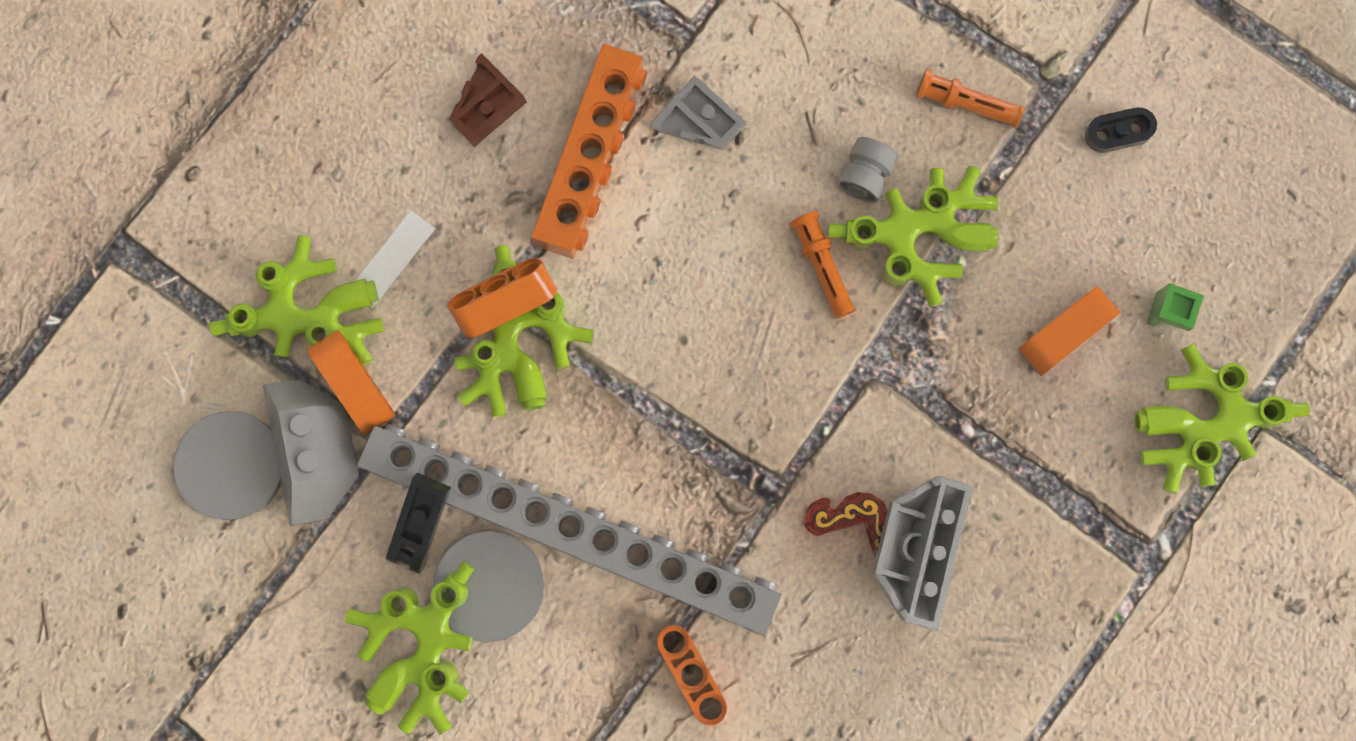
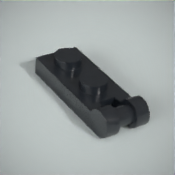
[386,472,451,574]

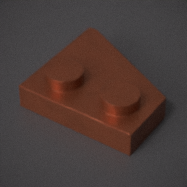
[449,53,527,147]

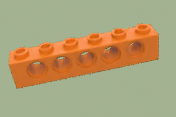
[531,44,647,259]

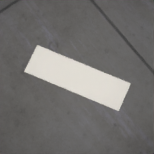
[355,211,436,308]

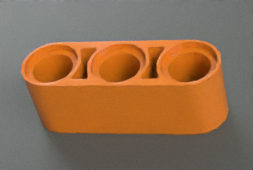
[447,258,557,338]
[1018,285,1121,376]
[306,329,396,436]
[657,625,727,726]

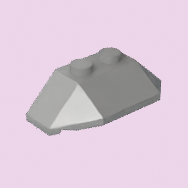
[263,379,359,526]
[872,476,973,631]

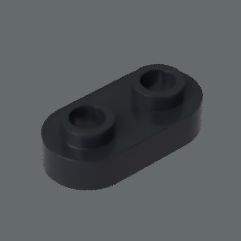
[1085,107,1157,153]

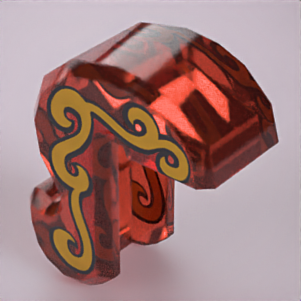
[803,492,888,557]

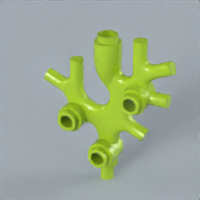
[828,166,998,308]
[209,235,385,367]
[454,245,594,418]
[1134,343,1310,494]
[345,560,475,735]

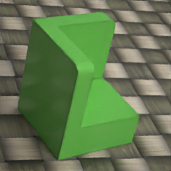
[1147,283,1204,331]

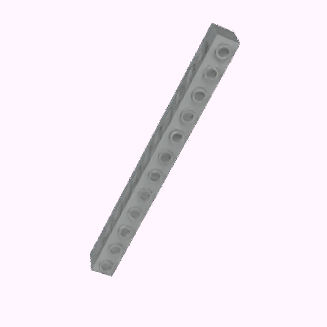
[357,424,782,636]

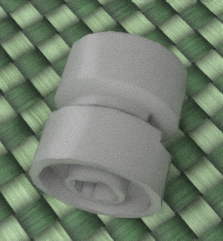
[836,137,899,203]

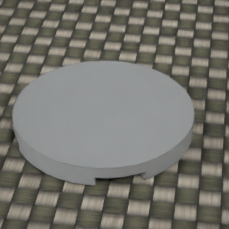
[173,411,282,520]
[433,531,544,642]

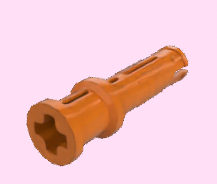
[916,68,1024,128]
[789,211,856,319]

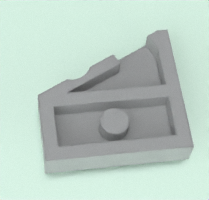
[649,75,747,150]

